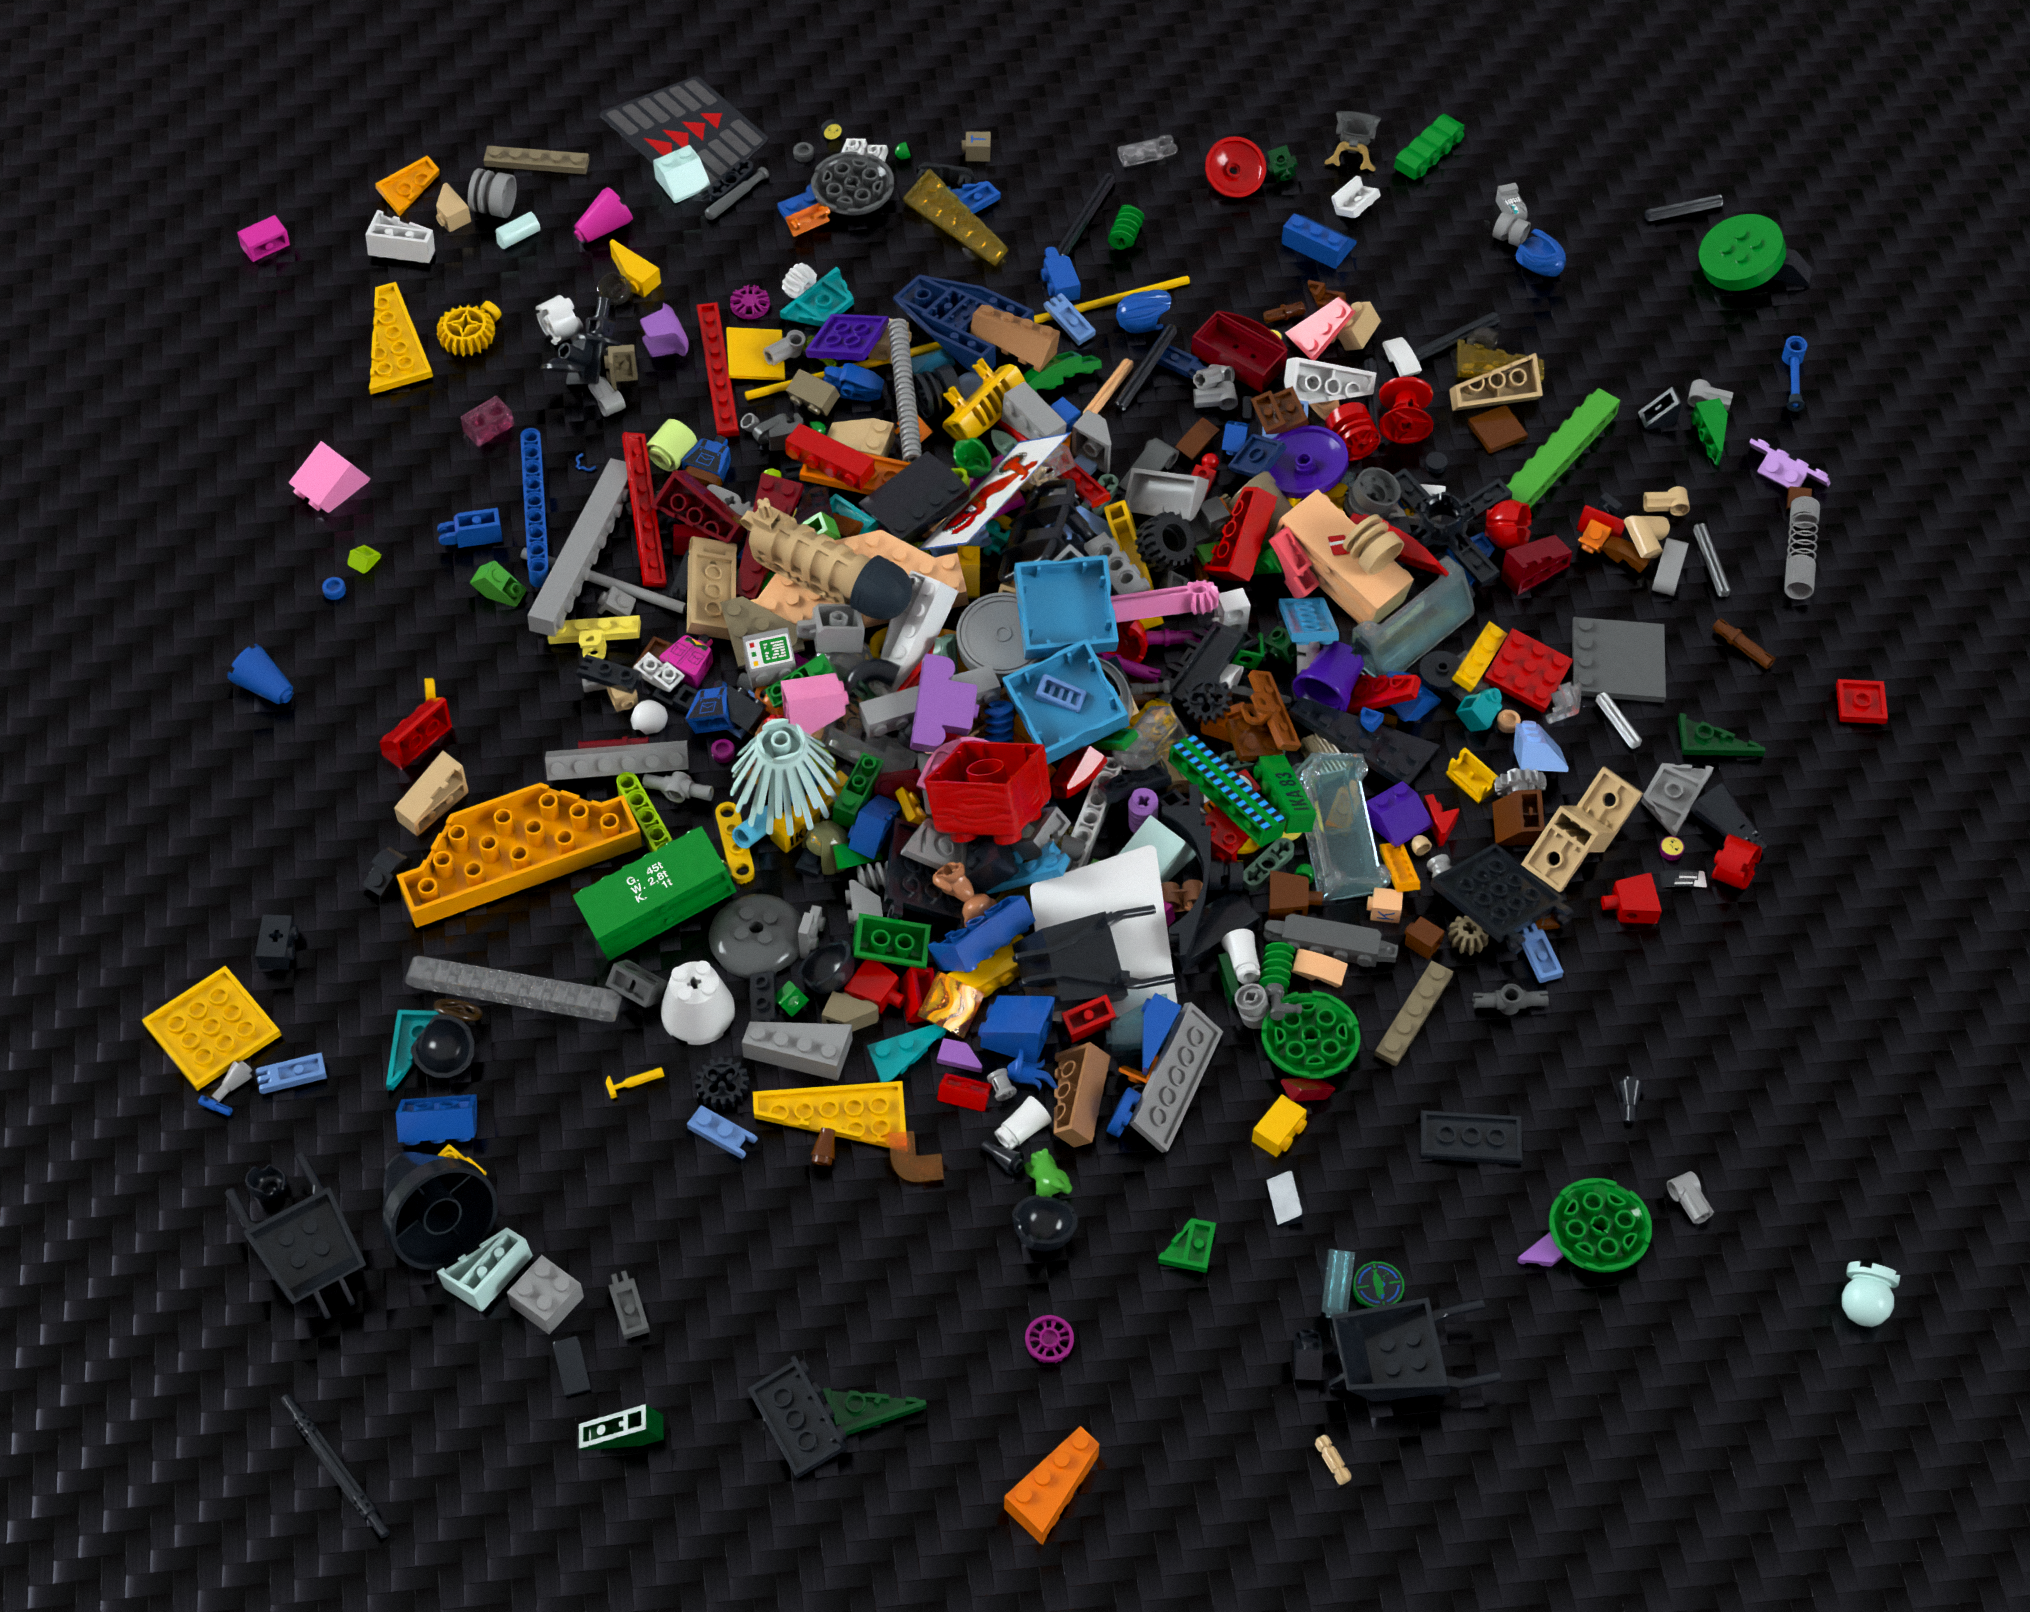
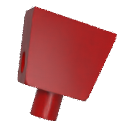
[1601,873,1662,924]
[844,959,906,1013]

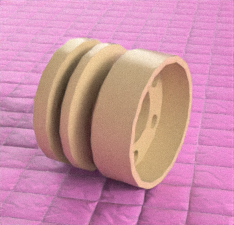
[1342,514,1404,576]

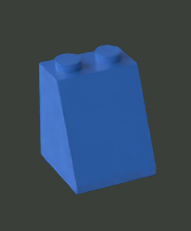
[978,996,1055,1064]

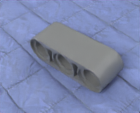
[1652,538,1689,596]

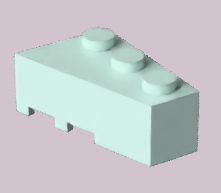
[437,1228,533,1312]

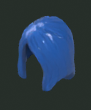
[1515,229,1566,277]
[1116,289,1171,334]

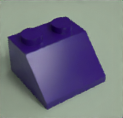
[1365,781,1433,848]

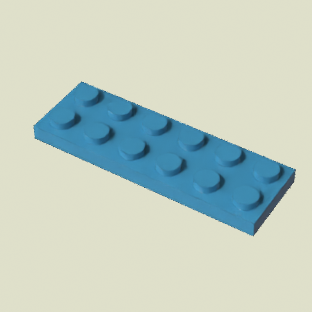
[1279,597,1339,645]

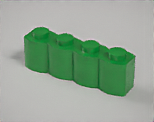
[1394,113,1464,180]

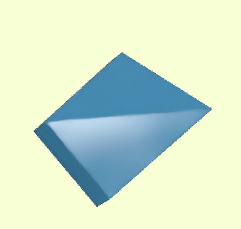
[911,348,955,374]

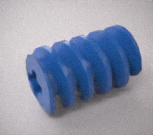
[984,700,1014,743]

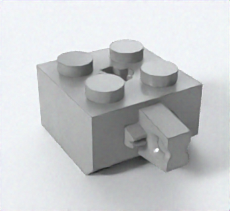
[796,603,865,654]

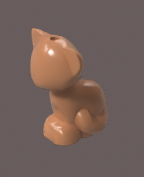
[933,862,997,927]

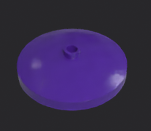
[1269,425,1349,499]

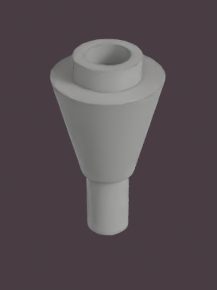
[212,1060,252,1102]

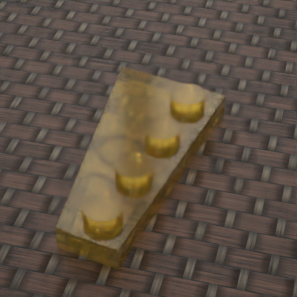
[1457,339,1544,382]

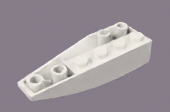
[869,570,959,700]

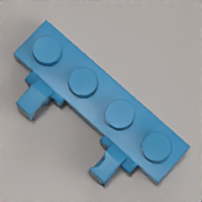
[986,841,1070,895]

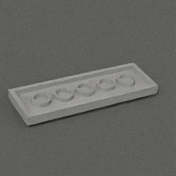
[1129,1002,1223,1152]

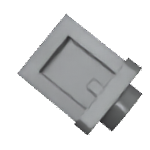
[597,586,636,617]

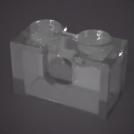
[1028,444,1076,486]

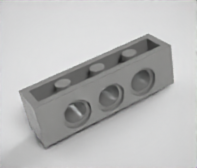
[1084,532,1151,595]

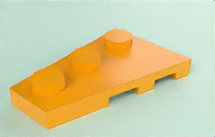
[375,155,440,216]

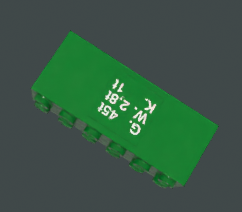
[573,826,737,961]

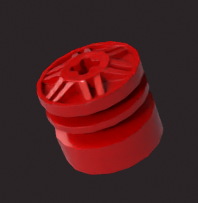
[1325,402,1381,461]

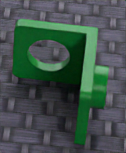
[1231,632,1266,670]
[777,981,809,1017]

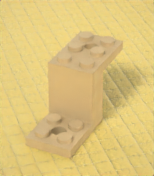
[1521,767,1644,892]

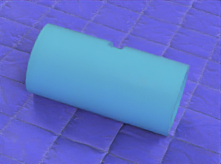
[732,806,776,849]

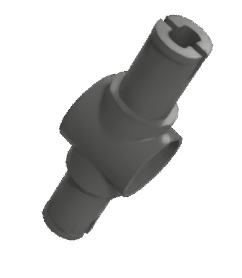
[1473,984,1549,1015]

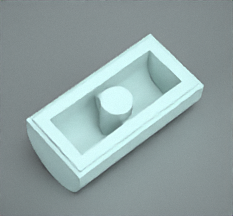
[496,211,540,249]

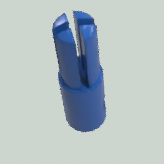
[198,1095,233,1116]

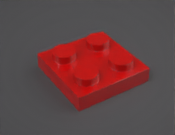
[1836,679,1888,724]

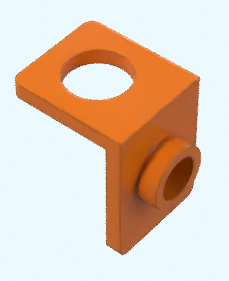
[1118,1054,1161,1084]

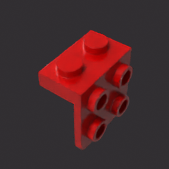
[1205,806,1250,864]

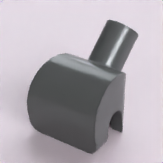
[1060,835,1086,872]

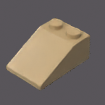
[827,418,895,458]

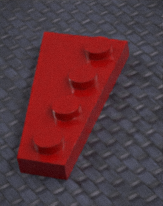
[1346,675,1421,714]

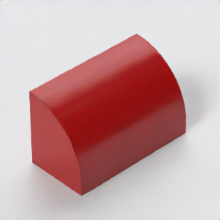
[899,967,941,1023]

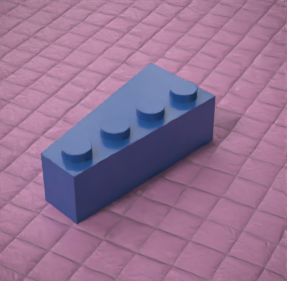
[927,896,1036,973]

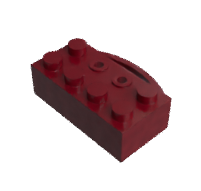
[1191,311,1288,393]

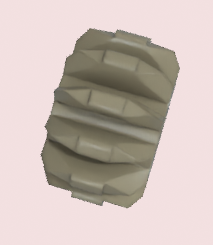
[1448,915,1489,956]

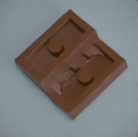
[1251,386,1309,435]

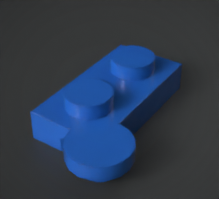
[777,184,819,222]

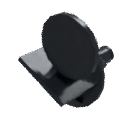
[540,297,623,385]

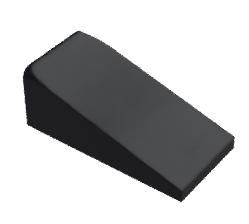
[553,1336,591,1397]

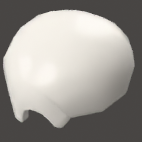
[631,700,668,735]

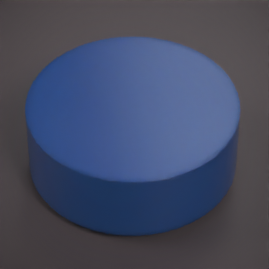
[322,577,346,600]

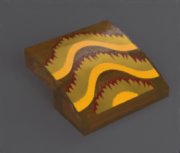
[917,971,985,1038]

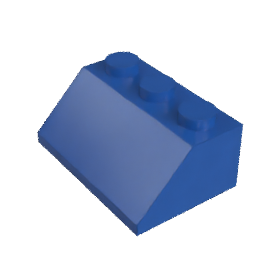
[1281,213,1357,269]
[396,1094,477,1145]

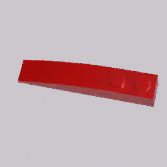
[1350,513,1449,577]

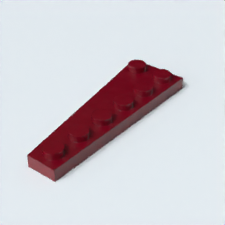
[736,473,804,600]

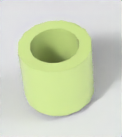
[647,419,698,472]

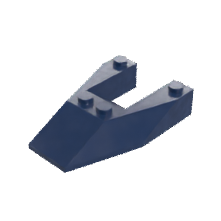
[893,274,1034,375]

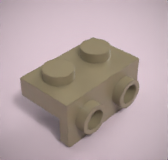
[604,345,638,391]

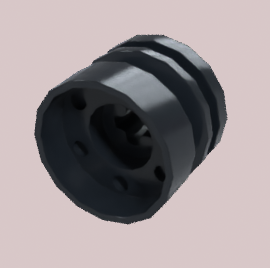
[913,364,963,418]

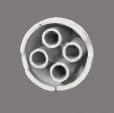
[661,961,735,1045]

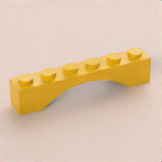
[1104,500,1164,630]

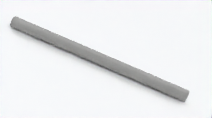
[521,548,687,614]

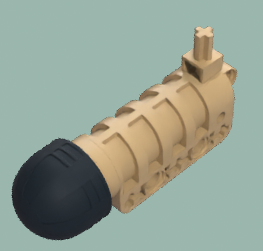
[740,498,912,620]

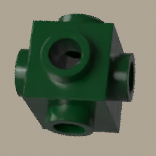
[1267,145,1298,182]
[1263,625,1297,664]

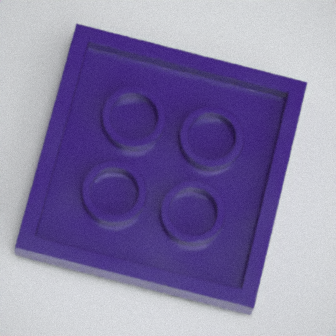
[805,314,890,361]

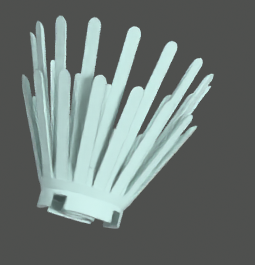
[730,718,840,836]

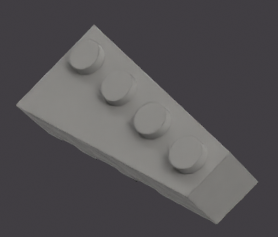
[742,1022,852,1081]

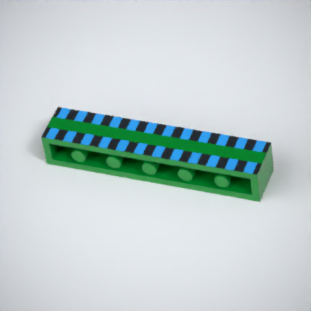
[1168,734,1286,847]

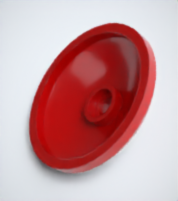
[1205,136,1266,198]

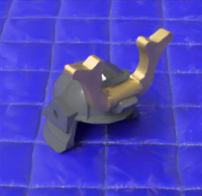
[1325,111,1381,171]

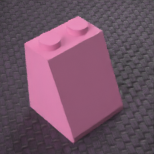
[289,441,371,513]
[781,673,849,735]

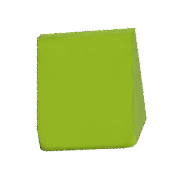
[348,545,382,573]

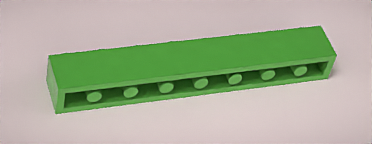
[1505,388,1620,508]

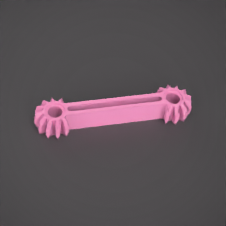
[1111,580,1219,622]

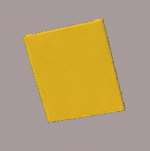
[726,327,785,381]

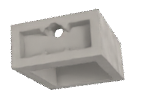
[1010,806,1071,860]

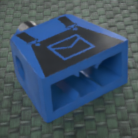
[682,435,731,482]
[686,680,736,734]

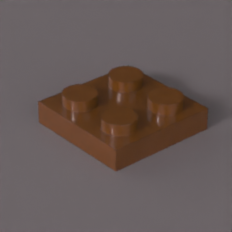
[1225,719,1284,761]

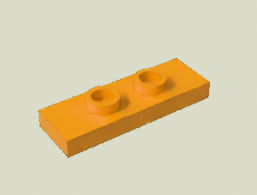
[1380,843,1420,892]

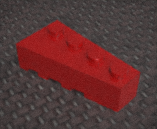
[1202,487,1278,581]

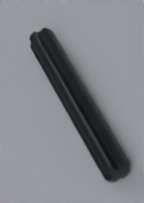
[1644,194,1723,222]

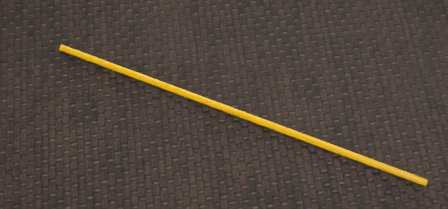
[745,276,1190,400]

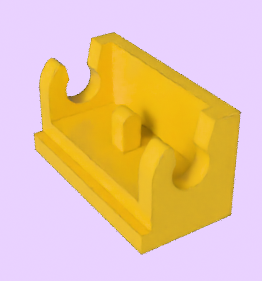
[1446,748,1498,804]

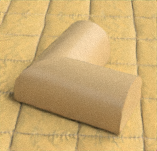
[1624,516,1670,558]

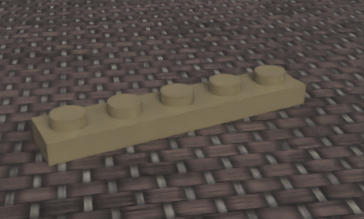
[484,146,589,174]
[1374,961,1453,1066]

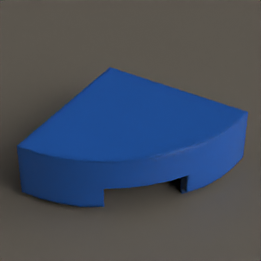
[1360,707,1384,733]

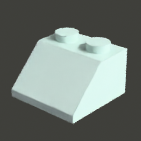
[653,145,711,203]

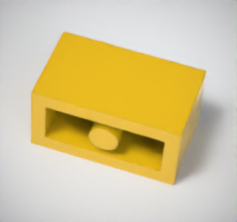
[1252,1094,1307,1157]

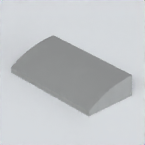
[1125,468,1210,521]

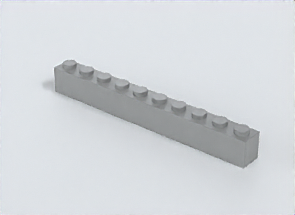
[527,458,630,637]

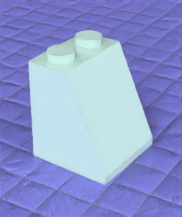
[1118,815,1196,884]

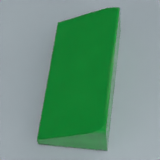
[833,842,883,869]

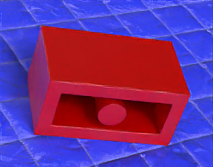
[1061,994,1117,1043]

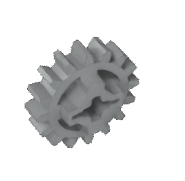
[1494,768,1547,797]

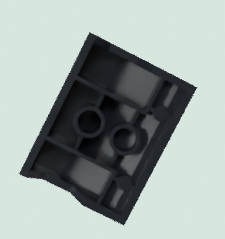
[858,451,970,544]

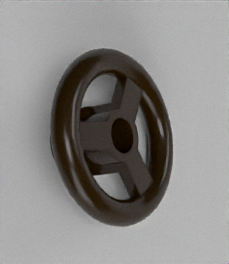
[434,999,482,1023]

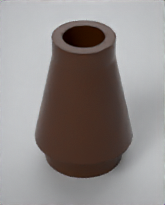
[810,1127,835,1166]

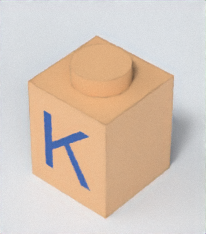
[1367,887,1403,923]

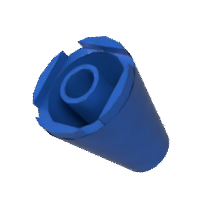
[227,644,293,704]

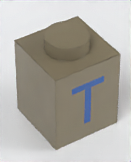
[962,132,991,161]

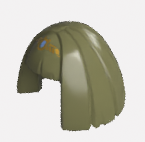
[802,820,850,875]

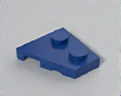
[944,181,1001,217]

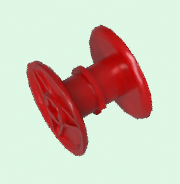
[1379,376,1434,444]

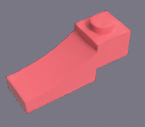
[1268,527,1320,599]

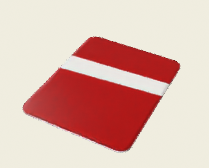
[1328,535,1350,556]

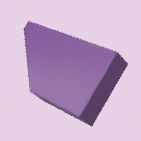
[937,1038,982,1073]
[1518,1232,1564,1266]

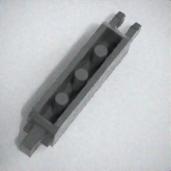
[1263,914,1398,967]

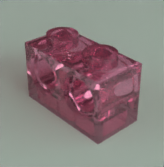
[461,396,514,446]

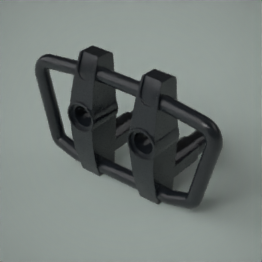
[996,479,1098,584]

